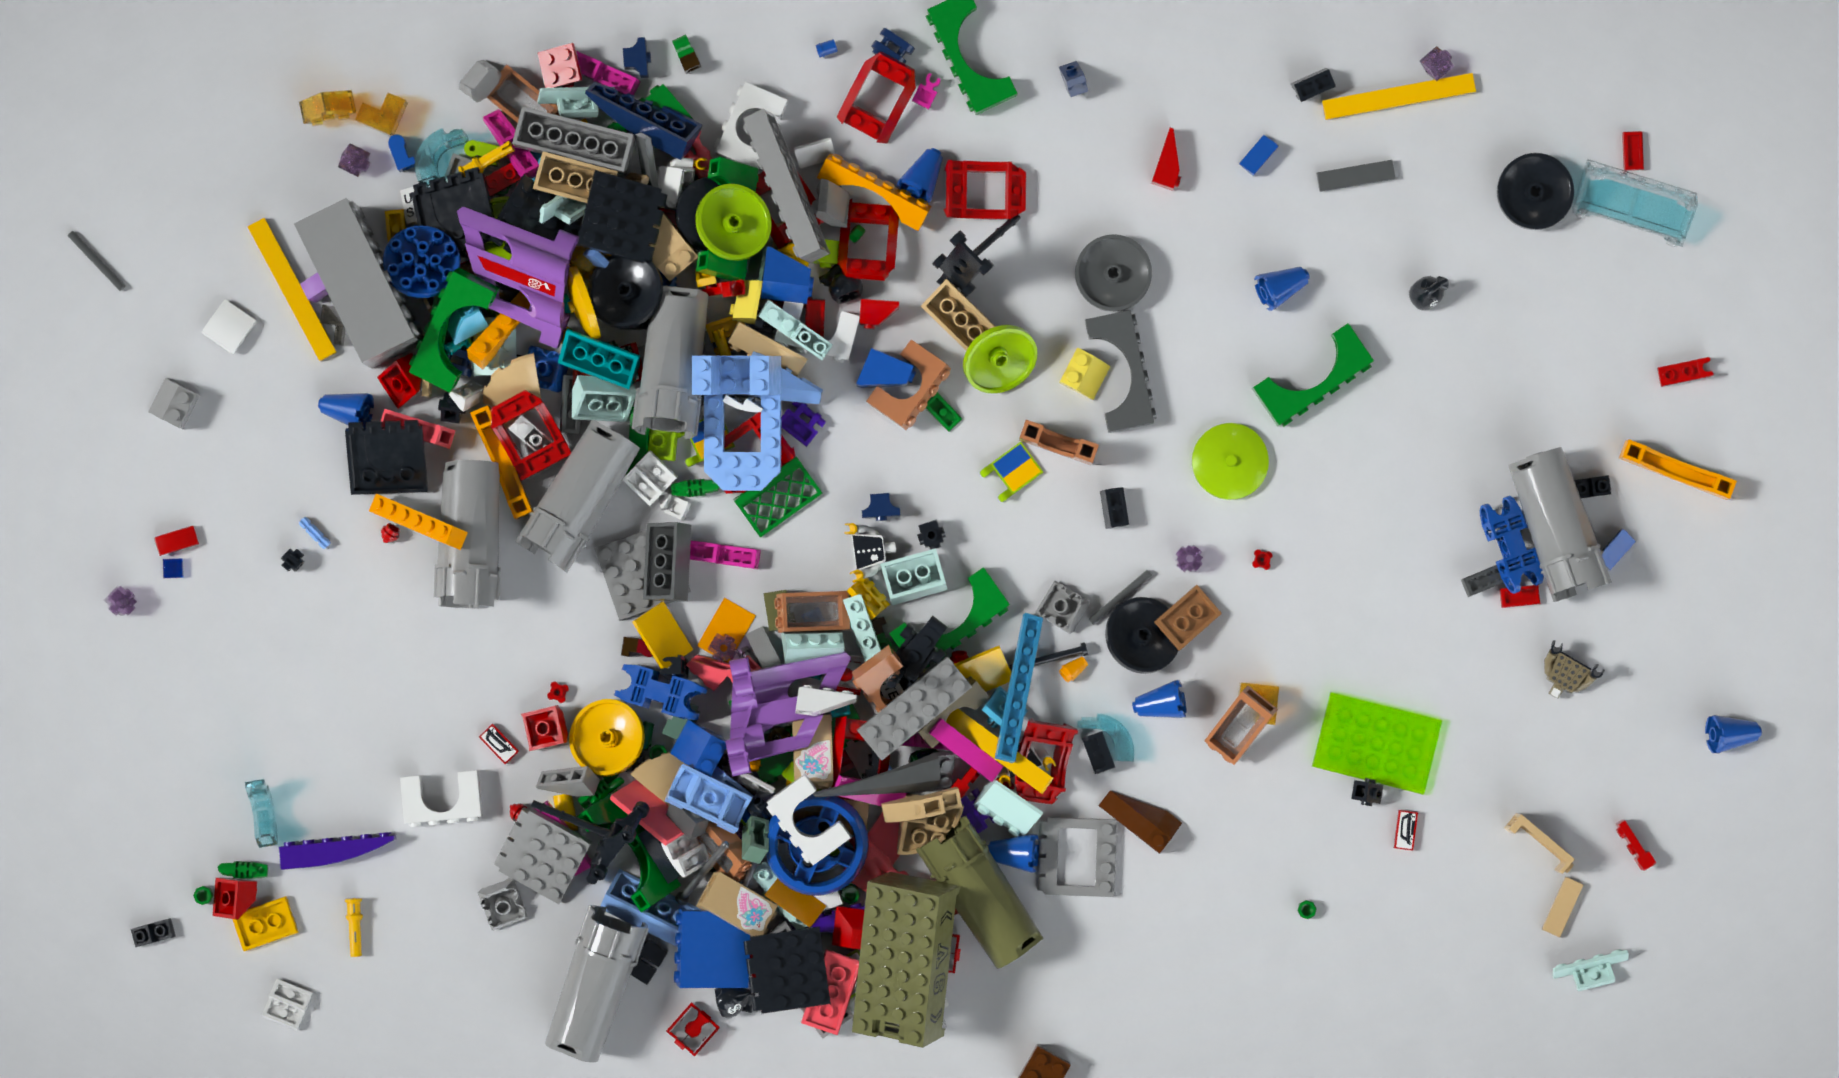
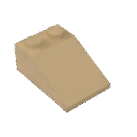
[649,213,699,281]

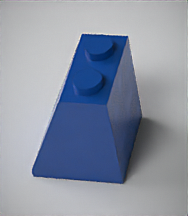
[761,247,814,304]
[856,348,916,388]
[670,720,726,777]

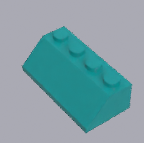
[558,329,640,389]

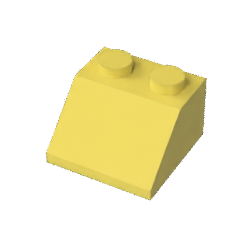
[729,280,763,325]
[1059,347,1111,400]

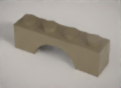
[917,676,990,748]

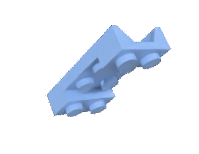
[664,764,752,834]

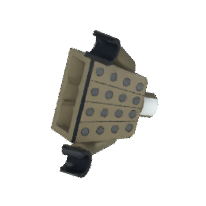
[1544,640,1605,699]

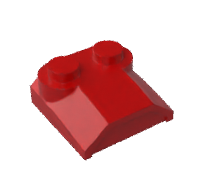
[521,705,568,751]

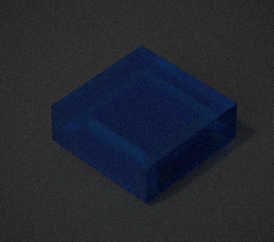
[163,558,184,578]

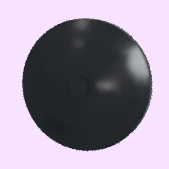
[1497,153,1574,230]
[675,177,719,252]
[588,255,663,329]
[1105,597,1179,674]

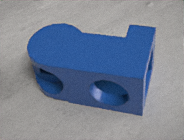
[388,134,418,172]

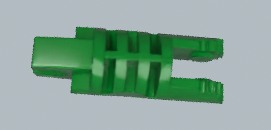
[671,478,720,497]
[578,774,624,809]
[217,861,268,879]

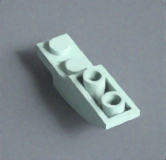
[757,300,833,360]

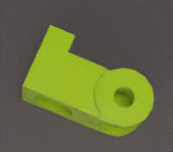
[464,140,499,167]

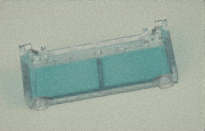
[1572,159,1698,247]

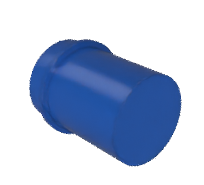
[815,39,838,58]

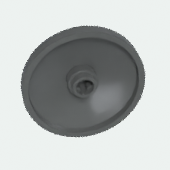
[1075,234,1152,312]

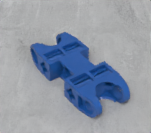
[1480,496,1544,594]
[614,664,708,720]

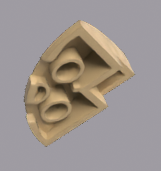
[482,353,541,410]
[630,752,688,806]
[897,793,964,855]

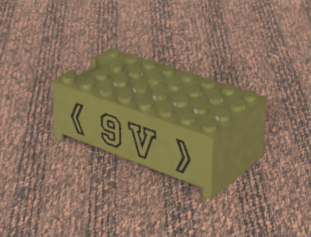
[852,871,960,1048]

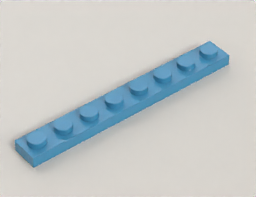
[995,613,1043,763]

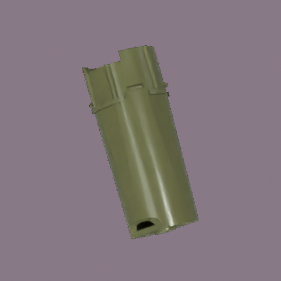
[915,816,1043,969]

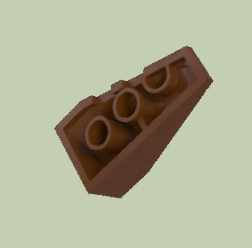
[1098,791,1182,854]

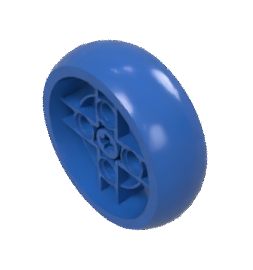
[766,794,869,896]

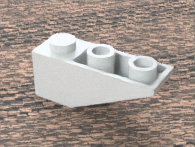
[504,415,553,452]
[796,685,857,716]

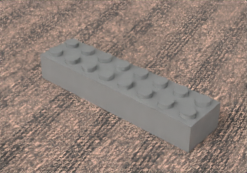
[743,109,830,263]

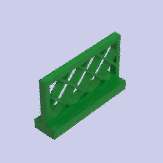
[733,455,822,538]

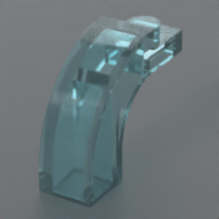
[415,128,469,186]
[1077,714,1134,762]
[245,779,278,848]

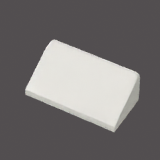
[794,138,835,168]
[449,380,484,412]

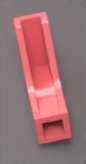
[381,409,455,449]
[686,655,761,691]

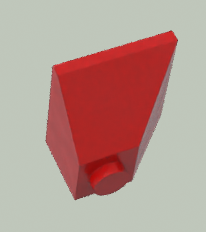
[860,299,899,330]
[377,353,421,409]
[212,878,257,920]
[832,906,865,949]

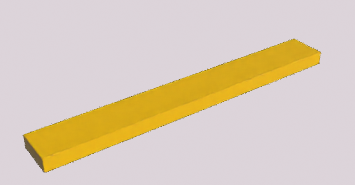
[1322,73,1476,120]
[247,218,337,361]
[946,709,1054,794]

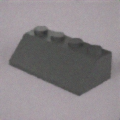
[643,522,691,602]

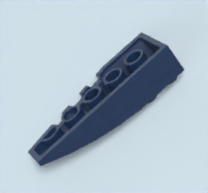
[585,82,703,160]

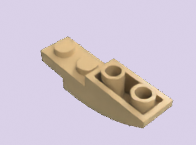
[881,787,962,823]

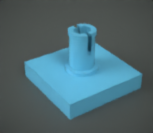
[982,686,1028,728]

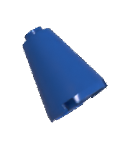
[897,148,943,203]
[1254,267,1310,311]
[318,393,374,428]
[1132,680,1187,718]
[1705,715,1762,753]
[987,834,1039,873]

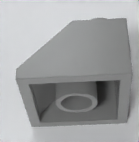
[148,378,200,429]

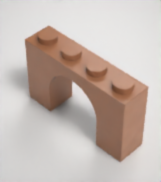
[866,340,951,430]
[1019,420,1099,465]
[852,645,903,712]

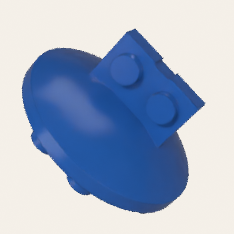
[383,226,461,298]

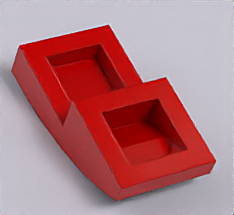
[154,526,199,556]

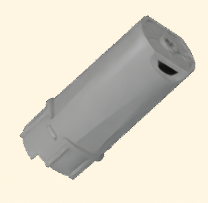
[632,286,709,439]
[515,420,640,573]
[1508,447,1612,602]
[433,460,501,609]
[545,905,649,1062]

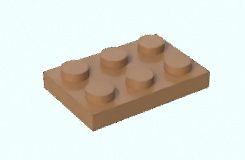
[1154,585,1222,651]

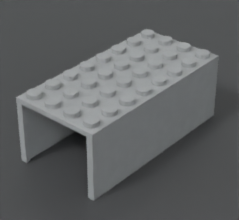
[294,198,424,368]

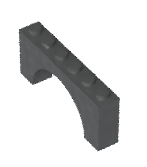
[1085,310,1157,433]

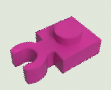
[912,73,940,110]

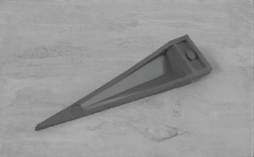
[813,751,955,797]

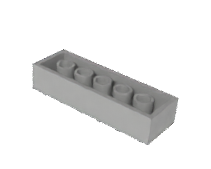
[512,106,636,175]
[857,657,972,761]

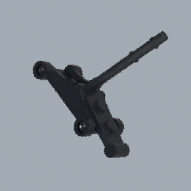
[932,214,1021,297]
[887,615,948,691]
[531,800,650,884]

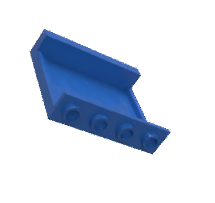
[674,908,750,988]

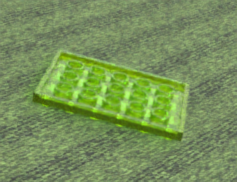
[1311,692,1443,795]

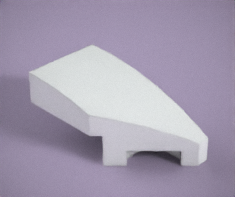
[658,492,691,521]

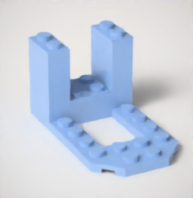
[692,356,781,491]

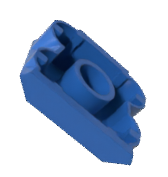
[527,346,568,393]

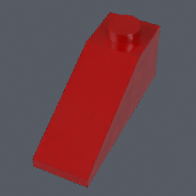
[1151,127,1181,191]

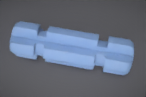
[299,517,331,549]

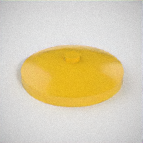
[567,265,601,339]
[569,699,645,776]

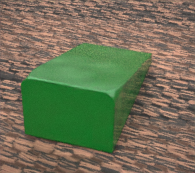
[925,392,962,432]

